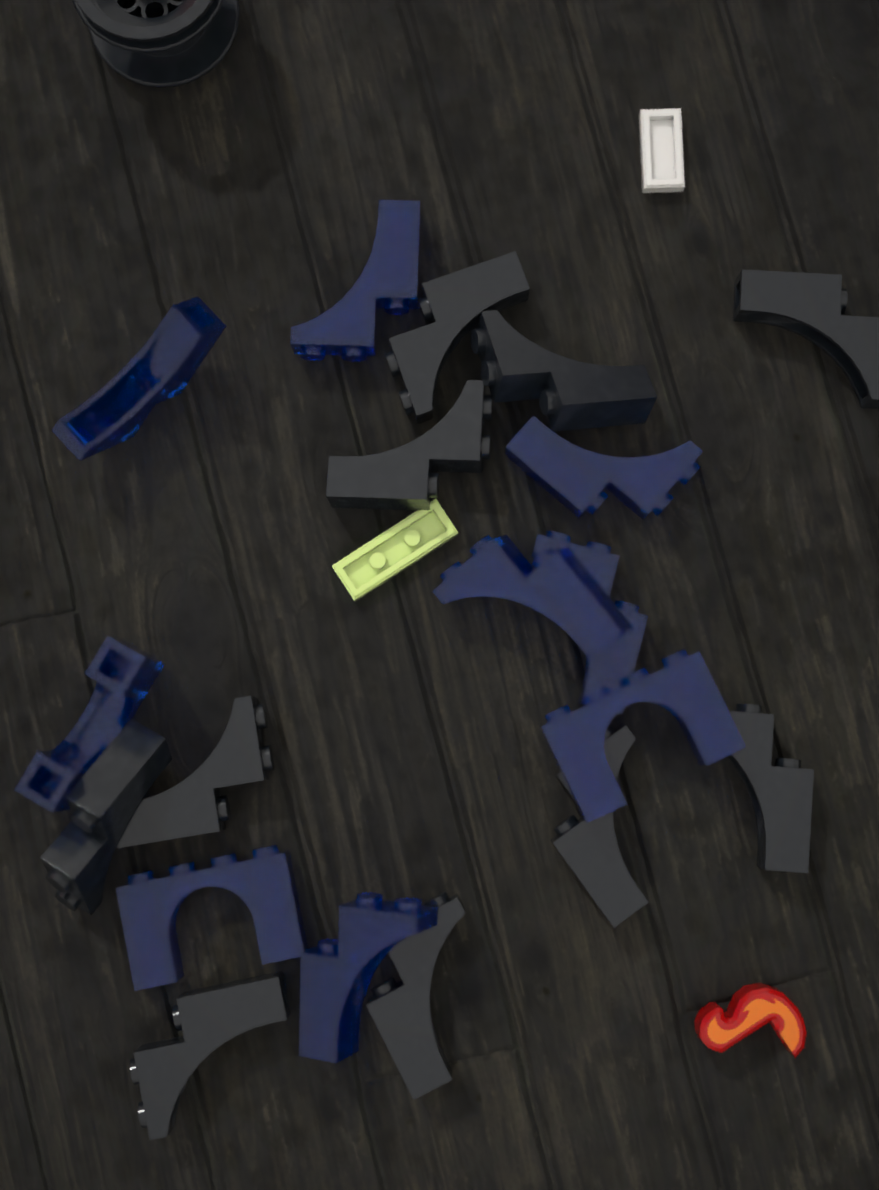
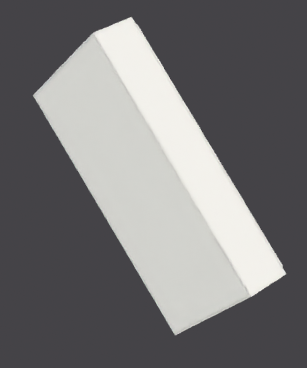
[639,108,685,193]

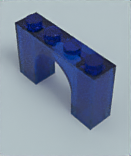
[14,636,165,813]
[539,649,746,823]
[116,845,309,991]

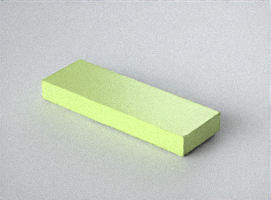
[332,498,459,601]

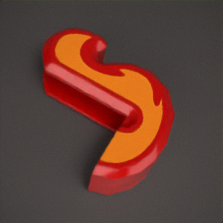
[694,982,807,1058]

